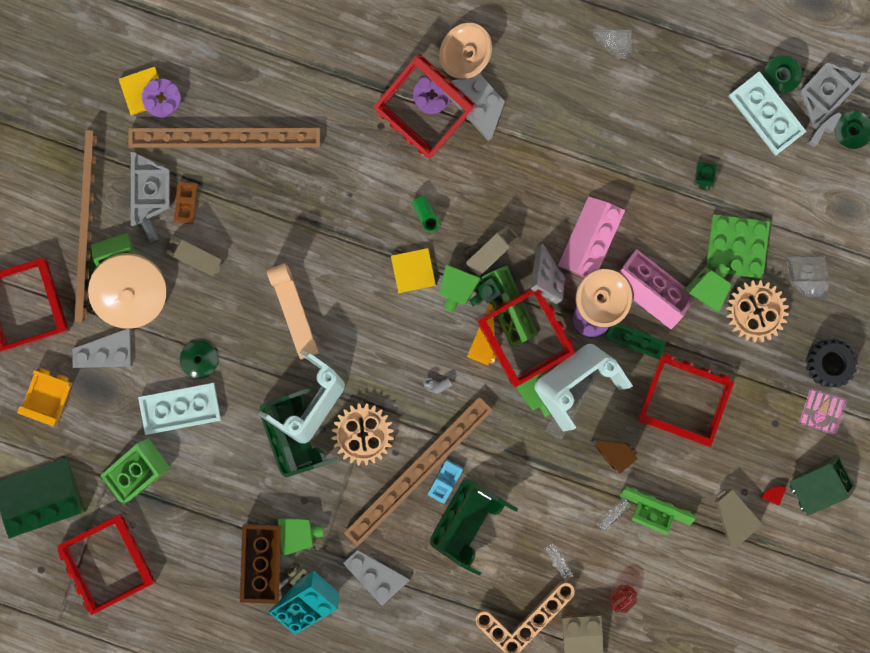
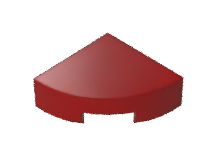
[761,486,786,506]

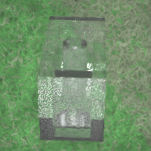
[592,29,632,59]

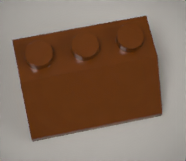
[590,439,638,474]

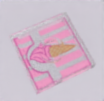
[799,388,848,436]

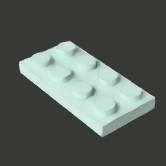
[729,72,807,156]
[138,383,221,435]

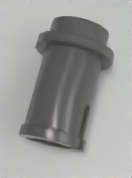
[140,219,160,244]

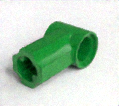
[411,195,440,234]

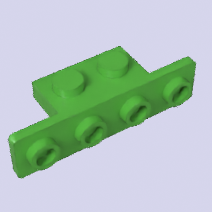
[620,487,696,535]

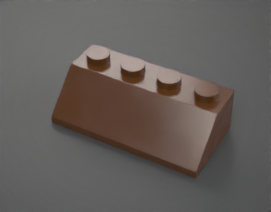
[240,523,281,604]

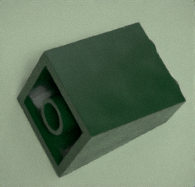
[790,455,856,516]

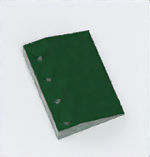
[0,458,86,539]

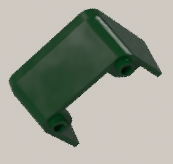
[259,387,338,478]
[430,480,518,576]

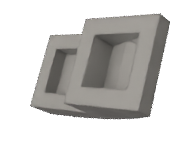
[807,113,842,147]

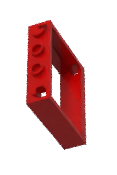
[373,54,478,159]
[0,258,69,352]
[475,287,575,388]
[637,354,734,447]
[57,514,156,615]

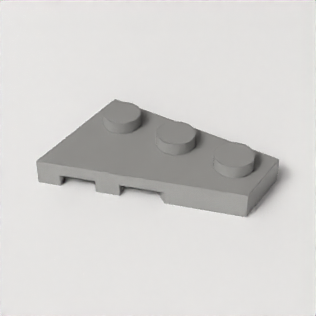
[72,328,131,368]
[343,550,410,605]

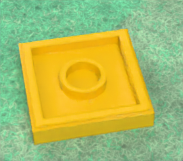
[119,67,166,116]
[391,248,436,294]

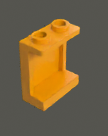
[17,368,73,426]

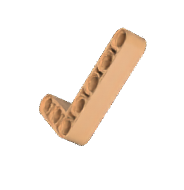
[266,263,319,360]
[475,581,575,653]

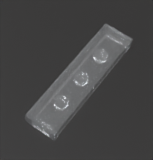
[544,371,598,440]

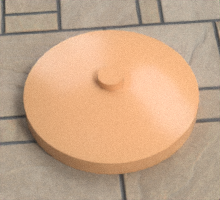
[88,253,166,329]

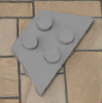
[800,63,867,130]
[442,73,505,141]
[131,152,170,226]
[531,243,565,304]

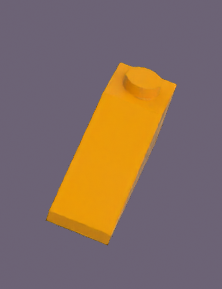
[467,304,496,366]

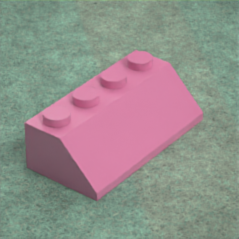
[558,196,625,278]
[618,249,695,329]

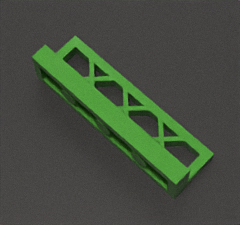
[481,266,538,347]

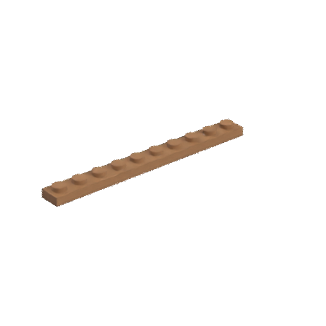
[128,128,320,148]
[75,130,97,323]
[344,397,493,547]

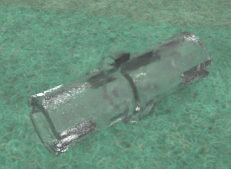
[596,496,631,533]
[544,542,574,581]

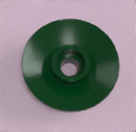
[764,55,802,94]
[835,111,870,149]
[180,341,218,379]

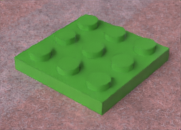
[706,214,770,279]

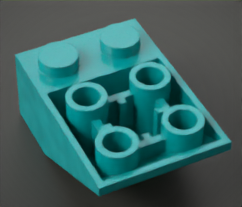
[269,571,340,635]

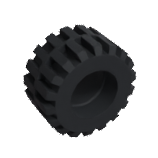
[806,339,858,388]

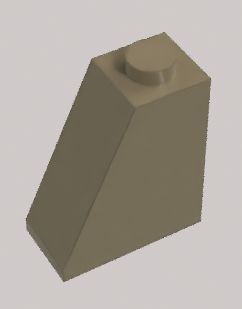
[466,225,520,277]
[164,235,221,277]
[715,488,763,550]

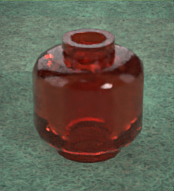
[609,584,638,613]

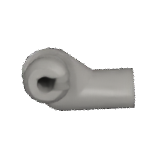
[423,378,453,394]

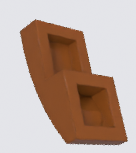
[174,182,197,224]

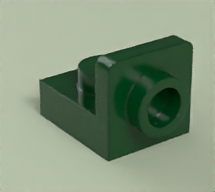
[694,162,717,191]

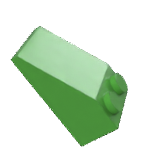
[100,438,171,506]

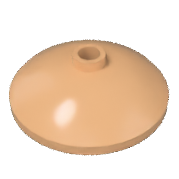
[439,23,492,79]
[576,269,632,327]

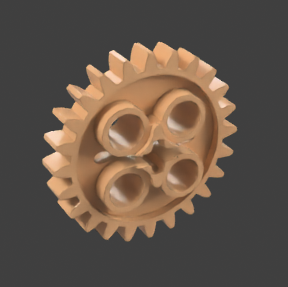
[726,280,789,343]
[332,403,394,465]

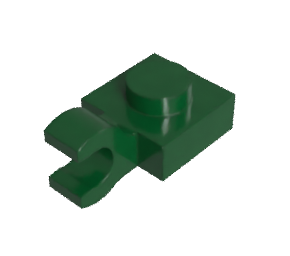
[469,277,504,307]

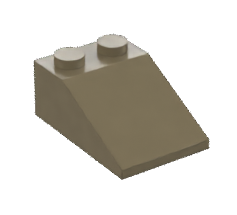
[561,613,603,653]

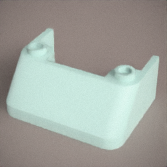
[535,344,633,432]
[258,351,345,443]

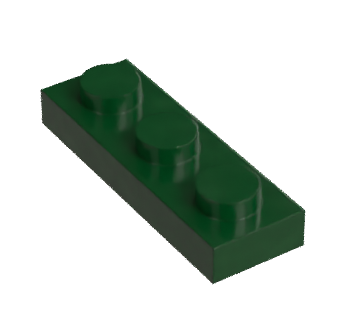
[605,323,666,360]

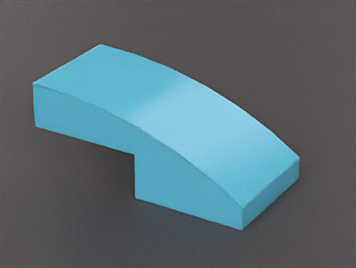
[427,459,463,504]

